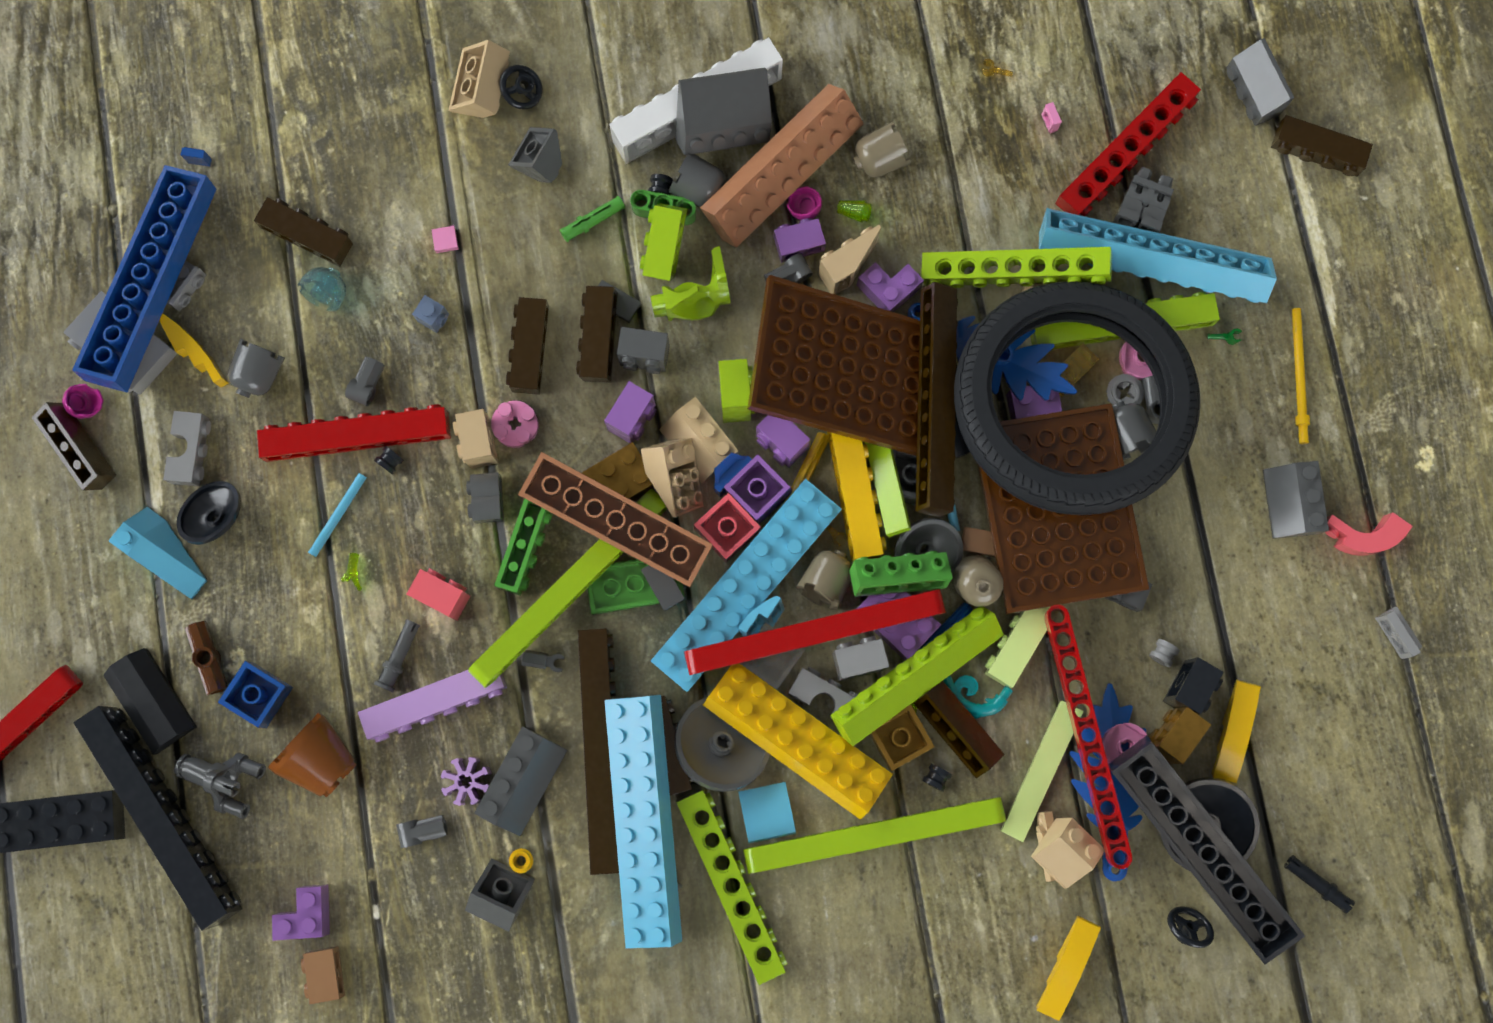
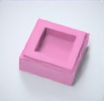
[1041,102,1062,134]
[431,226,459,254]

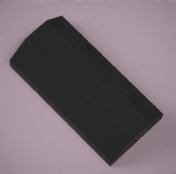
[103,648,197,755]

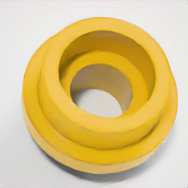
[509,848,534,873]

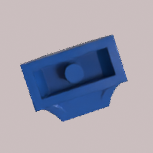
[714,453,752,497]

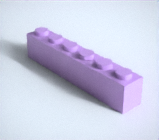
[358,670,507,742]

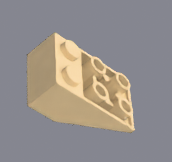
[818,225,881,295]
[641,438,704,517]

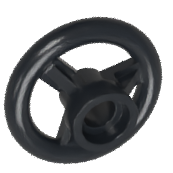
[499,65,543,110]
[1167,906,1214,948]

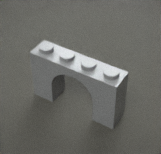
[63,291,178,395]

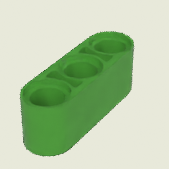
[630,190,696,225]

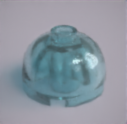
[297,267,346,312]

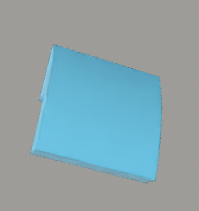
[738,596,785,637]
[738,782,796,843]

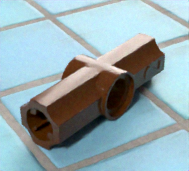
[185,621,228,696]

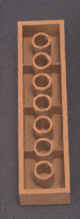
[700,84,864,248]
[518,452,713,587]

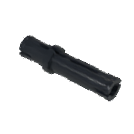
[1284,855,1355,914]

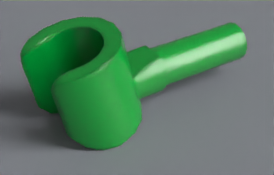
[1207,328,1242,345]

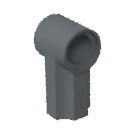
[764,253,813,283]
[345,357,385,406]
[1142,376,1160,424]
[396,815,448,849]

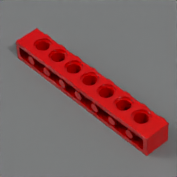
[1055,72,1201,217]

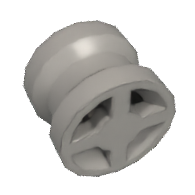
[1149,639,1180,668]

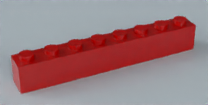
[257,404,451,462]

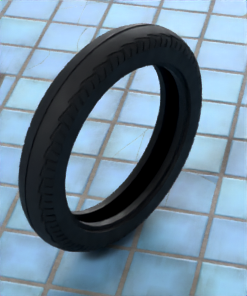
[954,282,1200,515]

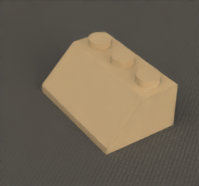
[448,40,510,118]
[659,396,739,484]

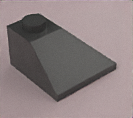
[508,127,562,183]

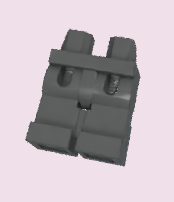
[1113,167,1174,233]

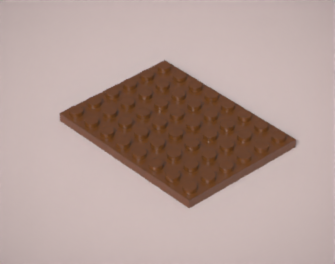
[747,275,920,456]
[978,403,1149,614]

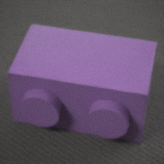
[774,218,826,263]

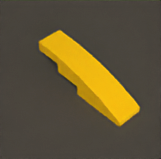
[159,313,229,388]
[1211,680,1261,783]
[1036,916,1101,1021]

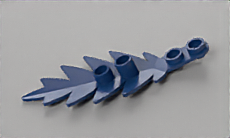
[907,303,1077,401]
[1069,683,1146,881]

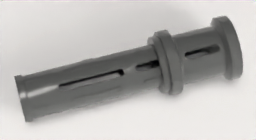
[374,619,420,692]

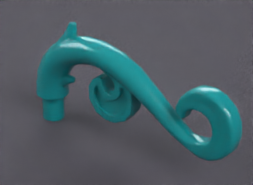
[943,675,1013,719]

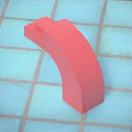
[1325,512,1413,556]

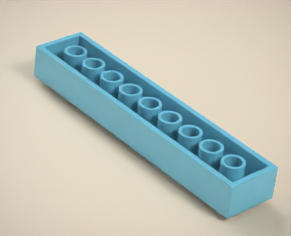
[1039,208,1277,303]
[651,478,842,692]
[605,695,682,948]

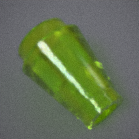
[837,200,872,223]

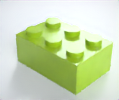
[640,203,687,281]
[718,359,755,423]

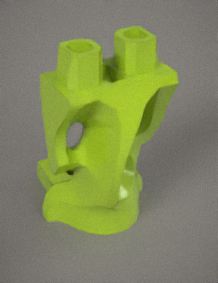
[650,246,731,321]

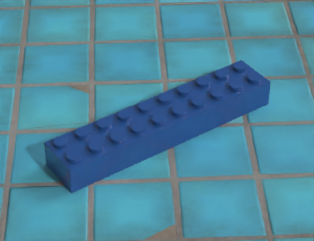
[72,165,217,393]

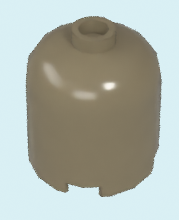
[853,122,911,178]
[796,550,852,610]
[952,555,1003,607]

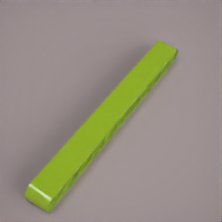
[468,488,667,688]
[743,797,1006,874]

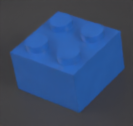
[218,661,293,728]

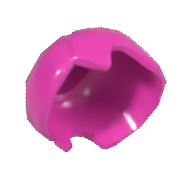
[787,186,822,220]
[62,384,104,419]

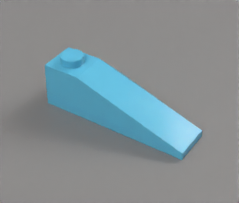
[109,507,207,599]

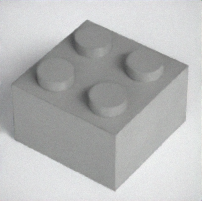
[832,636,889,681]

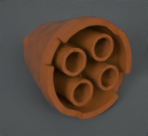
[267,712,357,797]

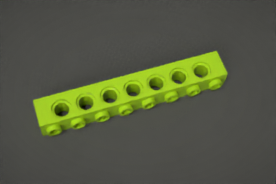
[921,247,1112,288]
[676,790,788,985]

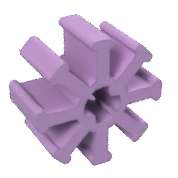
[441,757,491,806]

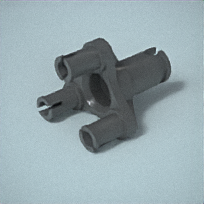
[174,753,266,819]

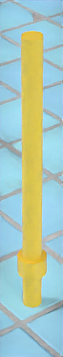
[1292,308,1310,444]

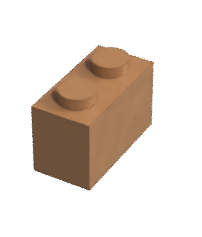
[301,946,345,1004]

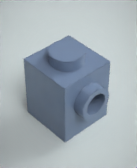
[412,295,449,333]

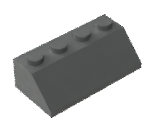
[474,726,568,836]

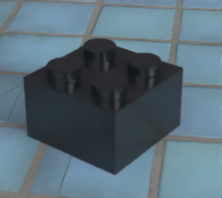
[1163,657,1224,715]

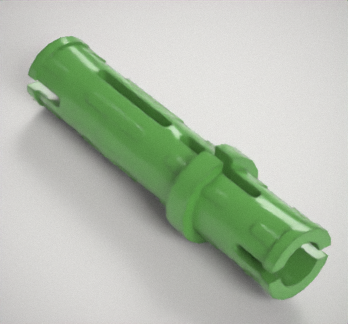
[559,196,625,242]

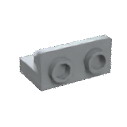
[167,261,206,312]
[1375,607,1422,659]

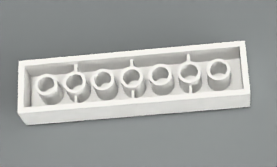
[609,37,783,164]

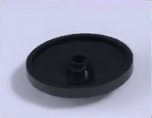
[1159,777,1260,871]

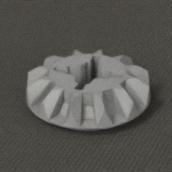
[1106,374,1144,405]

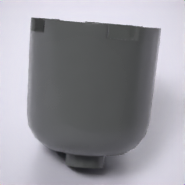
[669,154,726,207]
[227,339,285,398]
[1112,401,1156,460]

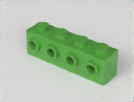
[494,498,553,596]
[849,551,953,597]

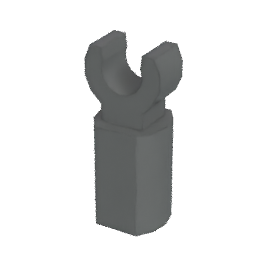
[521,650,565,673]

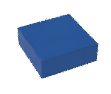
[180,147,212,167]

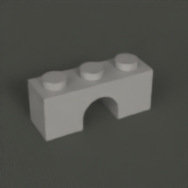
[163,411,211,487]
[788,667,858,720]

